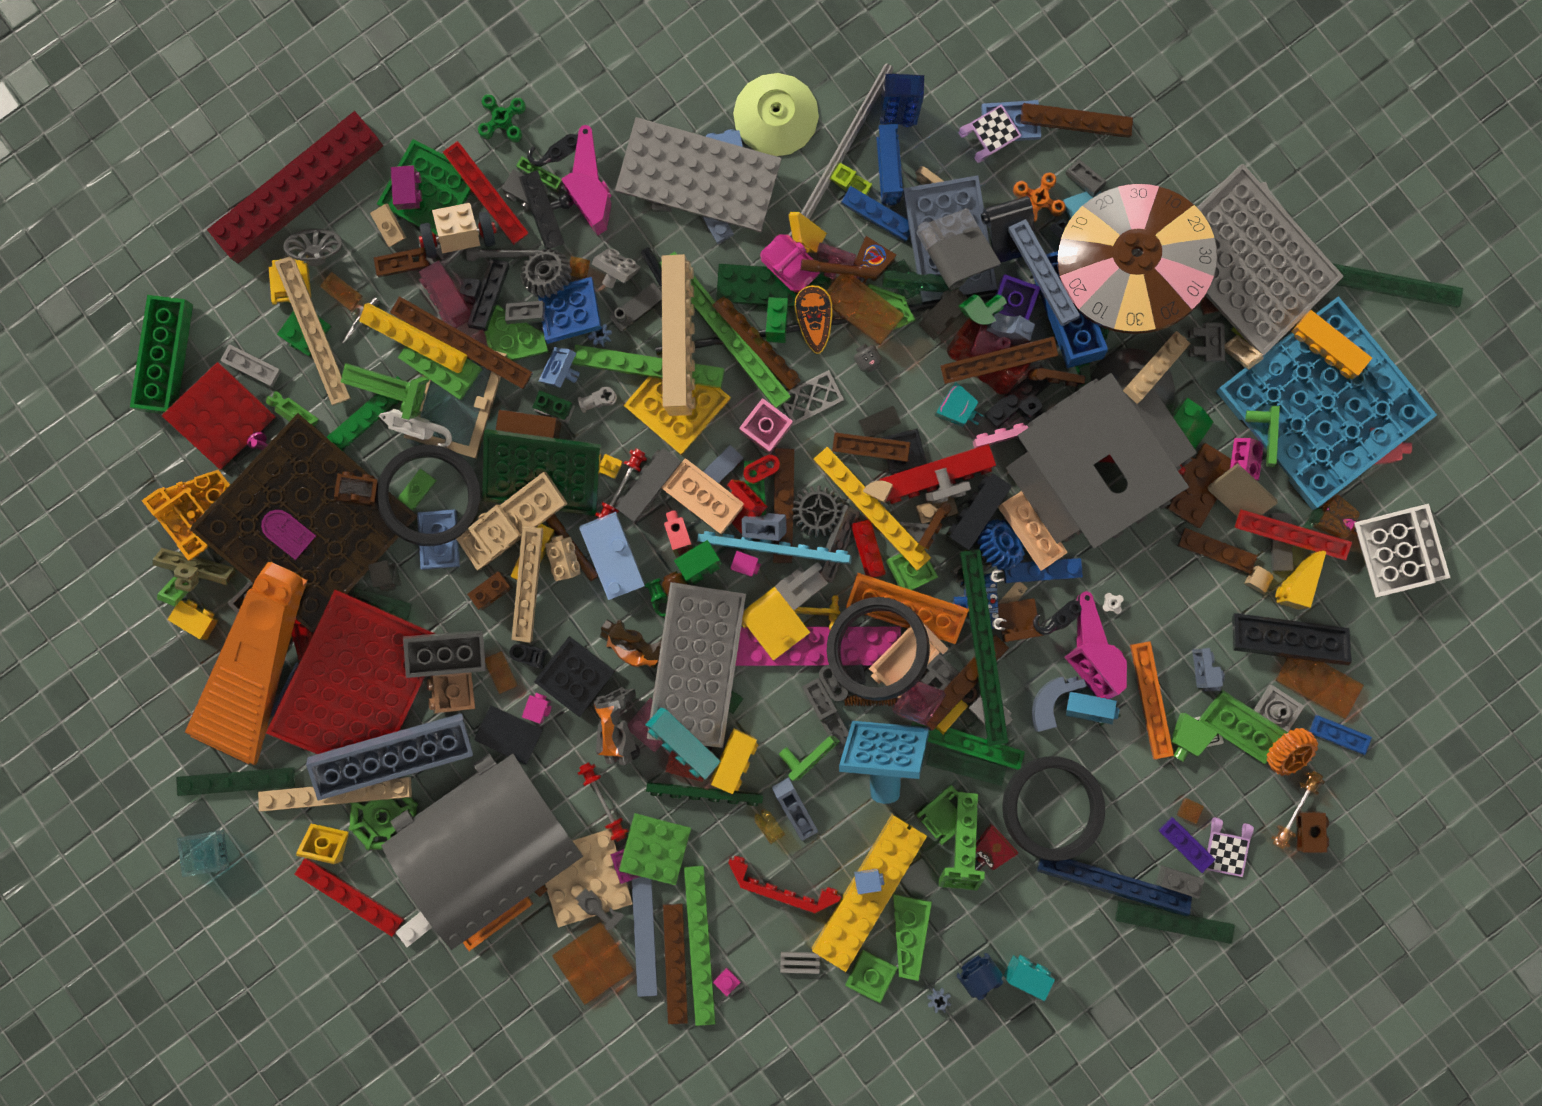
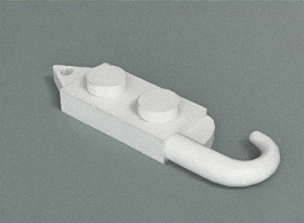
[379,409,452,447]

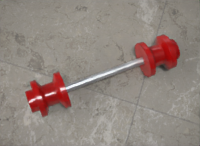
[595,449,647,519]
[577,762,629,842]

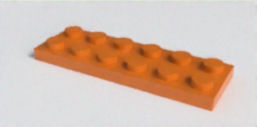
[846,573,968,644]

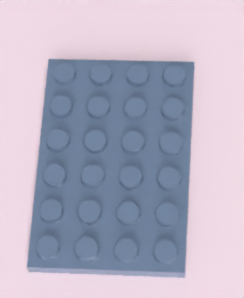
[903,175,997,303]

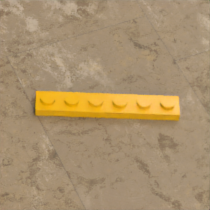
[359,303,467,373]

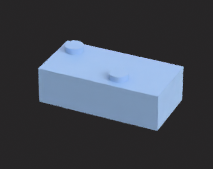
[579,512,645,600]

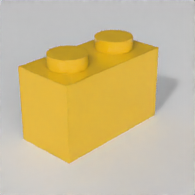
[167,599,219,640]

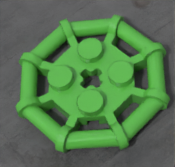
[348,797,418,851]

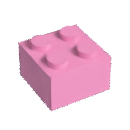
[739,398,793,455]

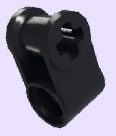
[509,644,548,669]

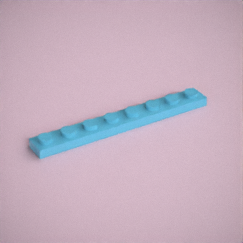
[697,531,852,564]

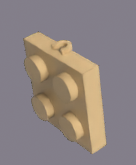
[468,505,522,559]

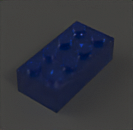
[879,74,925,127]

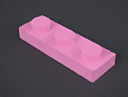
[973,423,1028,448]

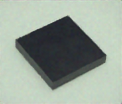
[881,428,927,475]

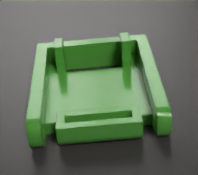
[916,784,958,845]

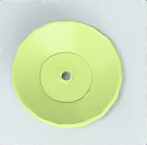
[733,73,819,156]

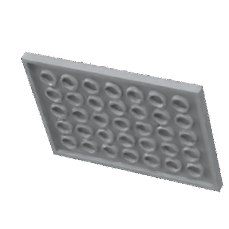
[1197,164,1344,356]

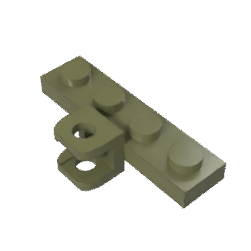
[152,548,235,592]

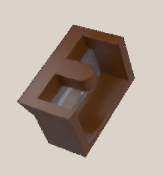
[334,472,378,506]

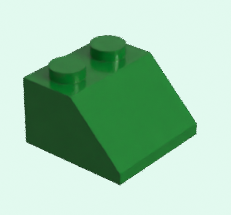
[1172,398,1214,449]

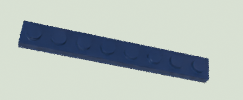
[1037,858,1192,916]

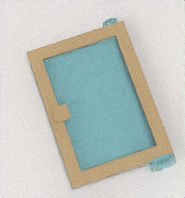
[404,351,507,459]

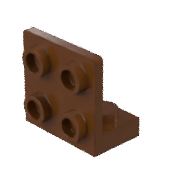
[998,598,1045,642]

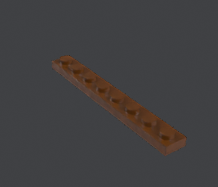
[390,296,533,390]

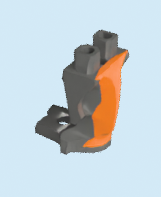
[594,687,636,765]

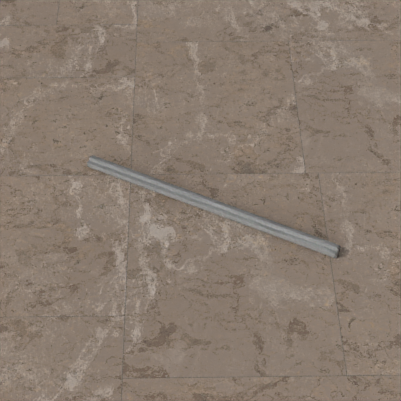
[789,63,893,239]

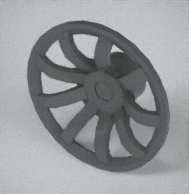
[283,229,342,266]

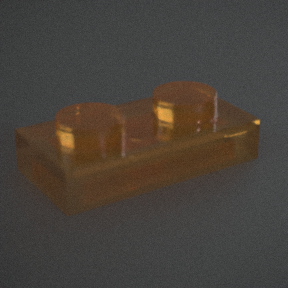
[320,272,363,311]
[485,651,518,694]

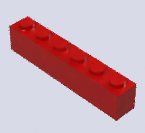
[879,444,996,504]

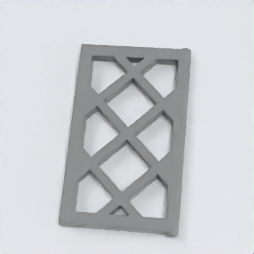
[783,370,844,426]

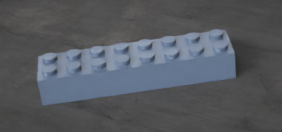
[306,713,473,801]

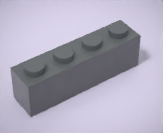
[616,448,682,524]

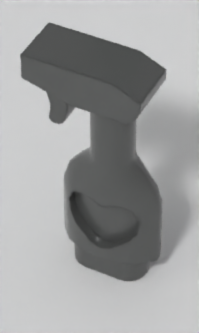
[575,888,624,930]

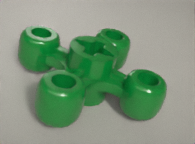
[478,94,526,143]

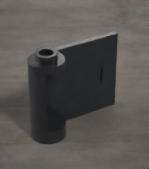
[981,196,1035,263]

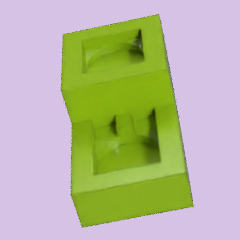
[830,163,872,195]

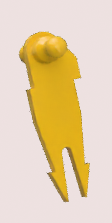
[794,595,841,630]

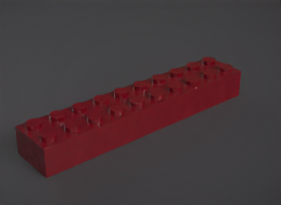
[207,111,384,264]

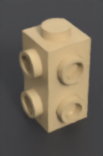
[545,535,581,581]

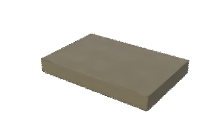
[1208,463,1278,517]

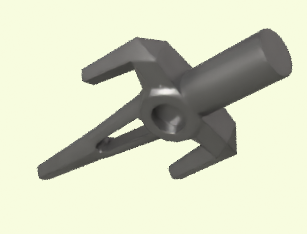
[342,297,381,344]

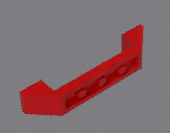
[728,855,841,913]

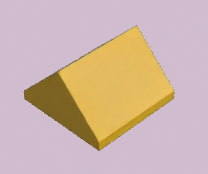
[296,823,349,864]

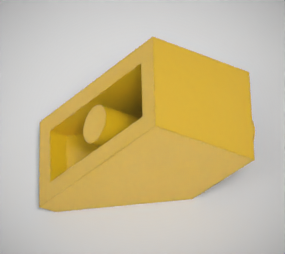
[789,212,827,253]

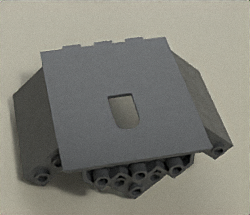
[1006,373,1197,549]

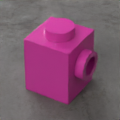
[730,551,761,578]
[522,693,552,724]

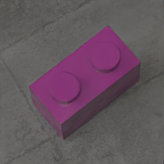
[391,165,423,210]

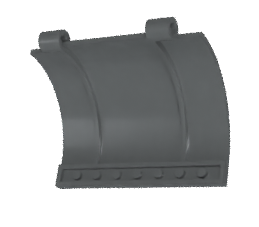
[381,753,583,950]

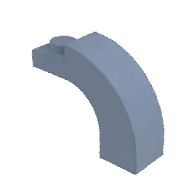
[1032,676,1086,732]

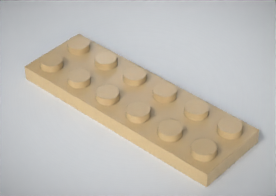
[457,472,568,570]

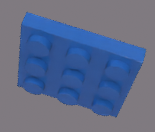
[538,277,602,344]

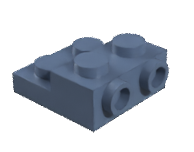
[1192,648,1225,691]

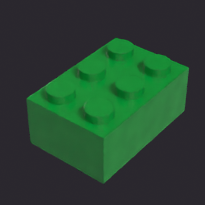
[674,540,721,585]

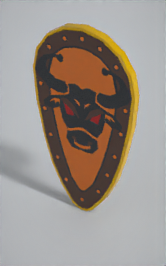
[795,285,832,354]

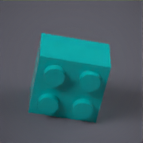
[1003,955,1055,1001]

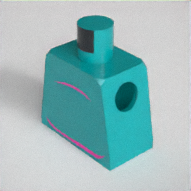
[935,382,983,427]

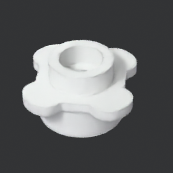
[1103,593,1124,614]

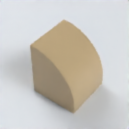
[863,481,893,503]
[1244,566,1274,595]

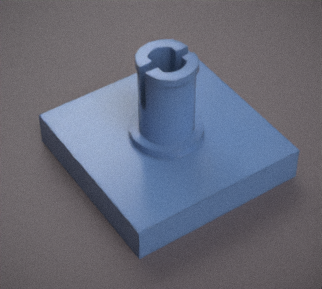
[539,347,580,388]

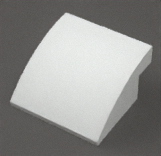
[1354,504,1450,597]

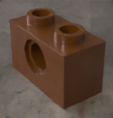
[467,571,513,611]
[1296,811,1329,853]

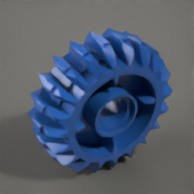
[977,519,1025,571]

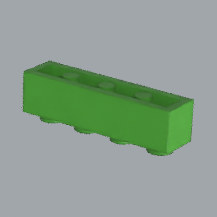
[516,156,563,193]

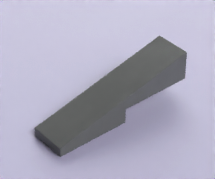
[802,678,849,757]

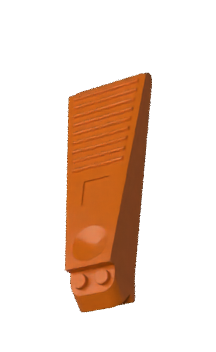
[185,562,307,765]

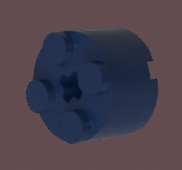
[957,953,1003,1000]

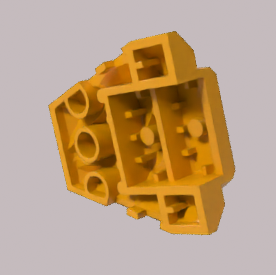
[141,470,230,561]

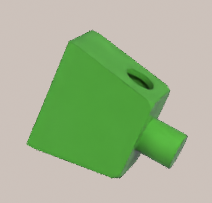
[1171,713,1218,762]

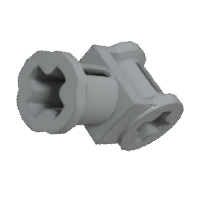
[578,387,617,413]

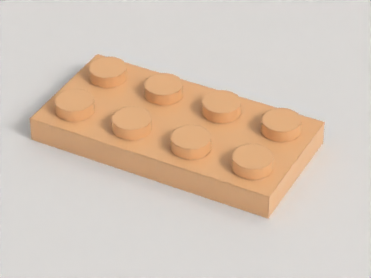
[661,458,744,535]
[998,491,1068,571]

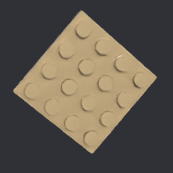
[545,829,633,927]

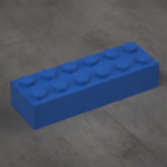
[1032,251,1108,368]

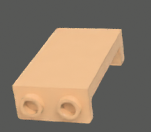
[869,623,948,698]

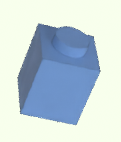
[854,869,884,894]

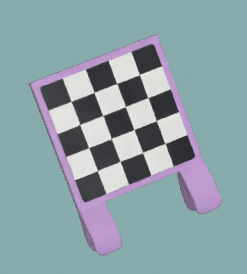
[958,104,1021,163]
[1206,817,1254,877]

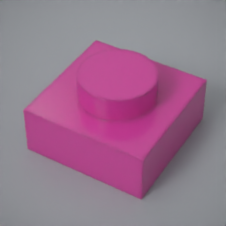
[713,968,741,996]

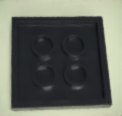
[534,636,615,717]

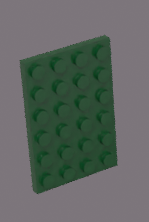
[482,429,601,516]

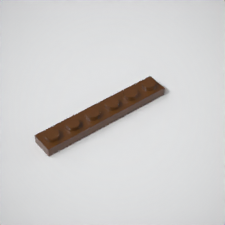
[1020,103,1133,138]
[712,297,801,390]
[940,337,1058,384]
[773,448,795,563]
[917,634,1009,731]
[663,903,688,1024]

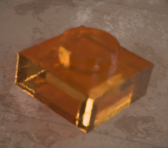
[570,256,590,279]
[1177,798,1204,824]

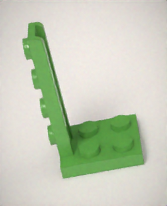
[341,363,429,420]
[939,792,985,891]

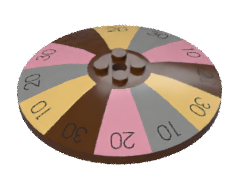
[1058,184,1217,334]

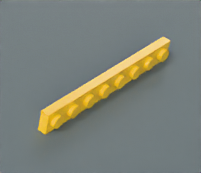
[813,447,931,571]

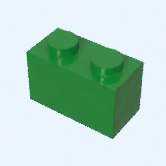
[766,297,788,343]

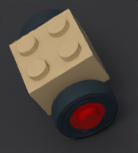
[419,203,497,258]

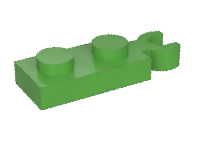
[266,391,318,426]

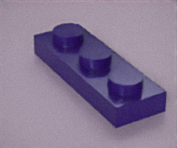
[1158,817,1216,873]

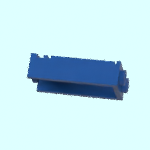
[876,124,903,206]

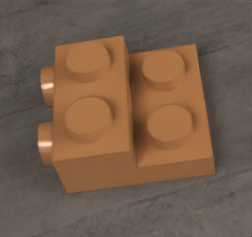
[427,672,475,714]

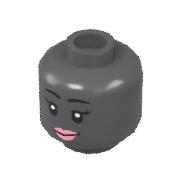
[854,344,882,373]

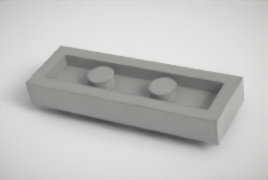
[220,344,282,387]

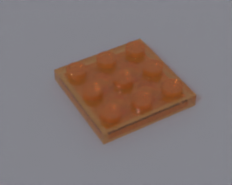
[552,921,634,1005]

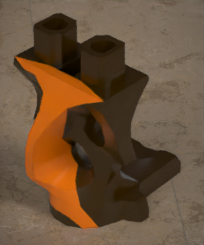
[600,619,662,669]

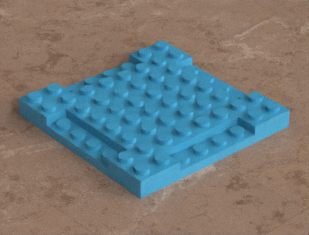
[1216,296,1437,510]

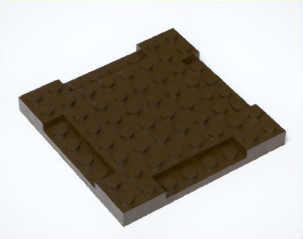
[189,413,418,632]

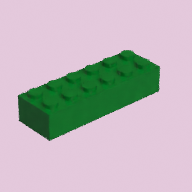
[130,295,193,414]

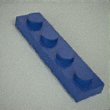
[840,186,910,242]
[1004,558,1083,583]

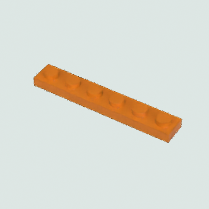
[1130,641,1174,759]

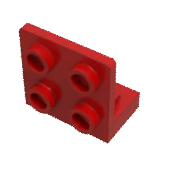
[728,479,767,534]

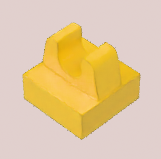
[600,454,623,479]

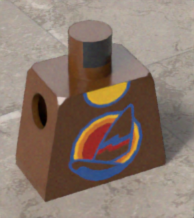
[854,236,896,285]

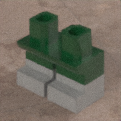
[532,390,575,424]

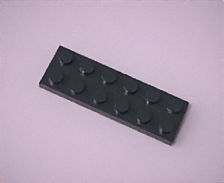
[1232,613,1352,666]

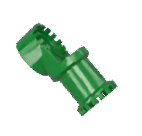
[645,578,668,617]

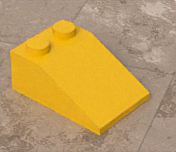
[1275,551,1326,609]

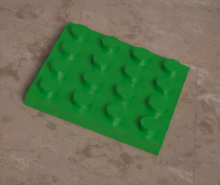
[377,139,471,236]

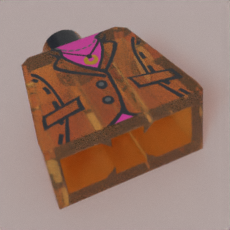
[1312,493,1360,538]

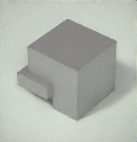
[775,562,828,610]

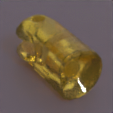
[754,809,785,845]

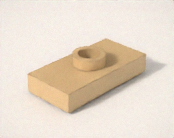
[370,204,406,247]
[1225,335,1264,370]

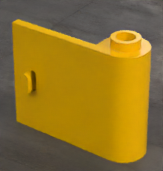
[741,587,810,661]

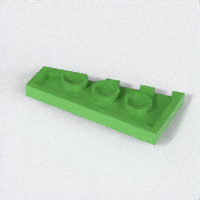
[893,894,932,981]

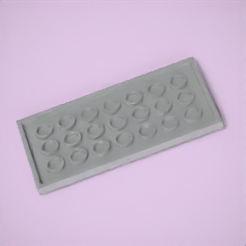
[615,117,782,233]
[647,582,746,748]

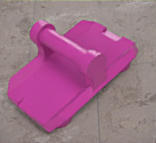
[760,234,820,293]

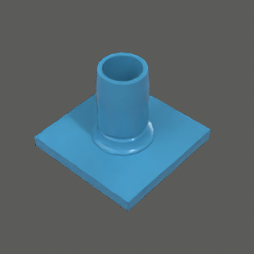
[839,721,929,804]

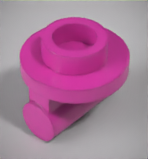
[247,432,268,450]

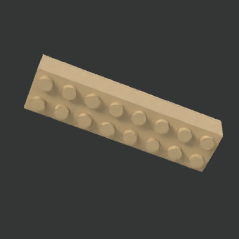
[662,254,695,416]

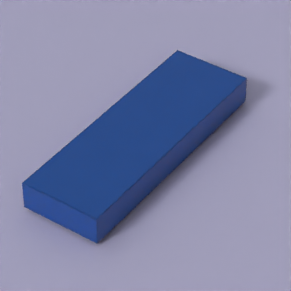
[1309,715,1372,755]

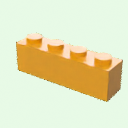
[1291,310,1372,379]

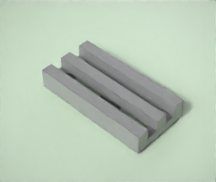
[780,952,820,974]

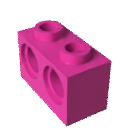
[1230,438,1264,481]

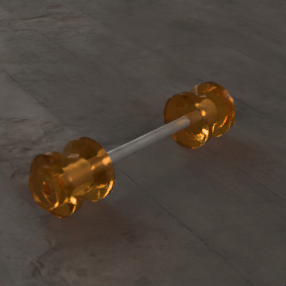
[1271,771,1325,850]

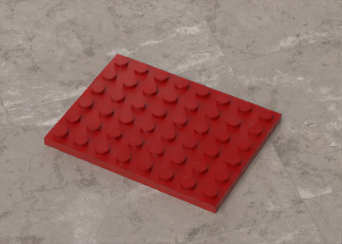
[266,589,436,754]

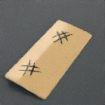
[998,582,1028,604]

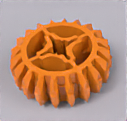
[1266,728,1318,776]

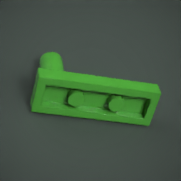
[1245,406,1280,467]
[779,736,840,781]

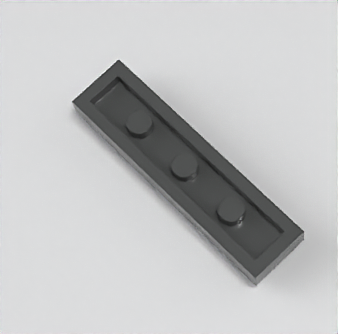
[819,505,860,583]

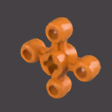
[1013,172,1066,223]

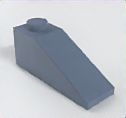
[772,777,818,841]

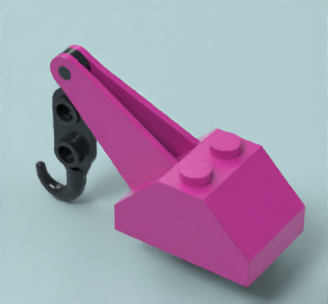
[527,125,612,236]
[1033,591,1127,699]

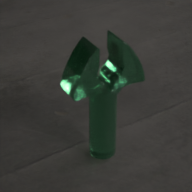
[1303,507,1325,529]

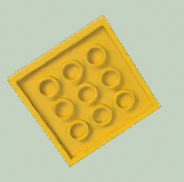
[623,377,731,455]

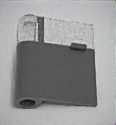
[916,208,1001,290]

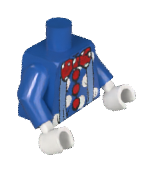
[953,570,1006,630]

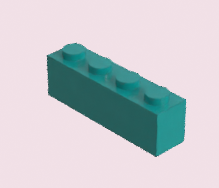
[645,708,721,779]

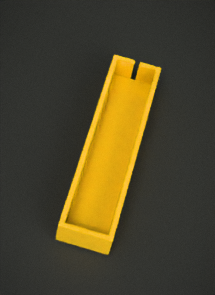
[812,814,927,972]

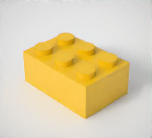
[710,728,758,794]

